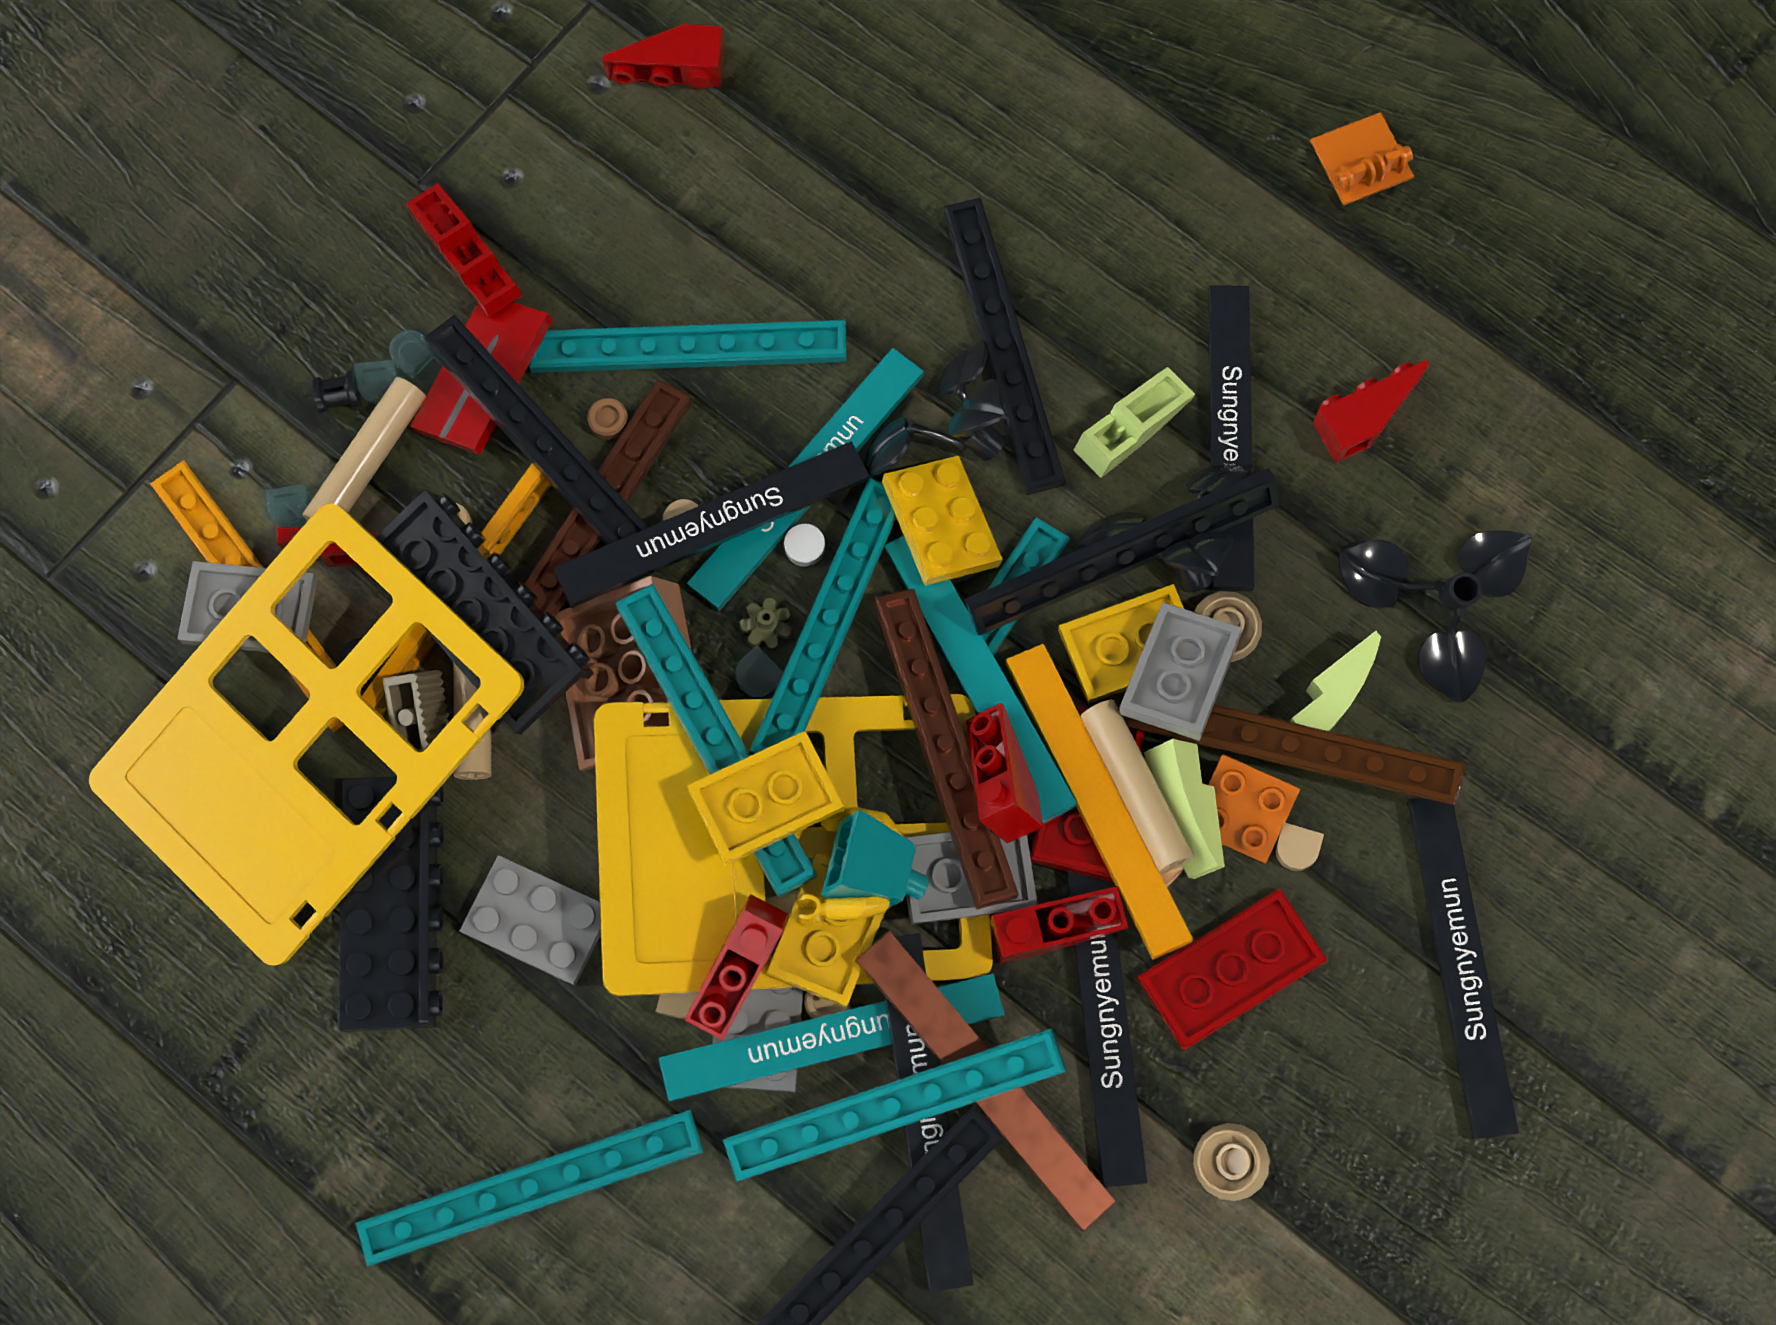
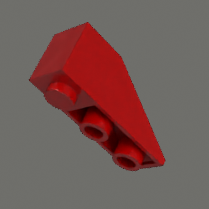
[602,24,725,89]
[1313,360,1429,464]
[966,703,1043,844]
[990,886,1128,964]
[684,894,788,1040]

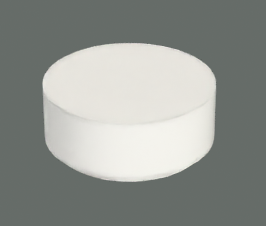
[784,524,825,567]

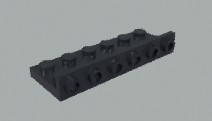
[375,490,594,735]
[339,776,444,1032]

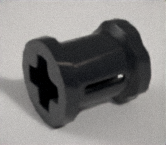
[312,371,361,413]

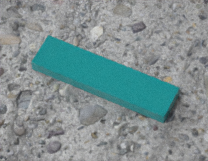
[982,517,1070,656]

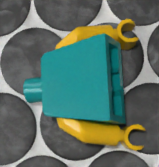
[798,801,929,927]

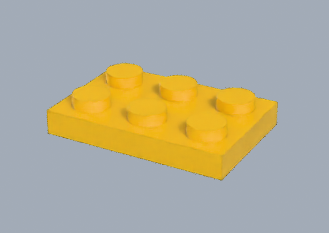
[882,456,1003,586]
[1058,584,1184,704]
[687,731,844,866]
[765,852,885,1007]

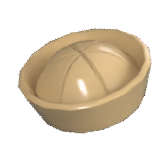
[1194,591,1262,662]
[1193,1123,1270,1201]

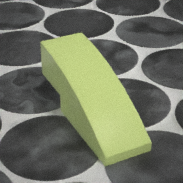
[1074,367,1195,478]
[1289,631,1381,731]
[1144,739,1225,879]

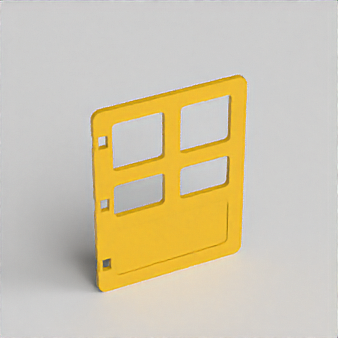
[89,504,524,965]
[594,694,993,996]

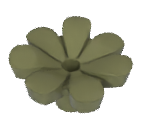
[739,598,792,651]

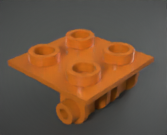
[1310,112,1414,206]
[1209,754,1301,864]

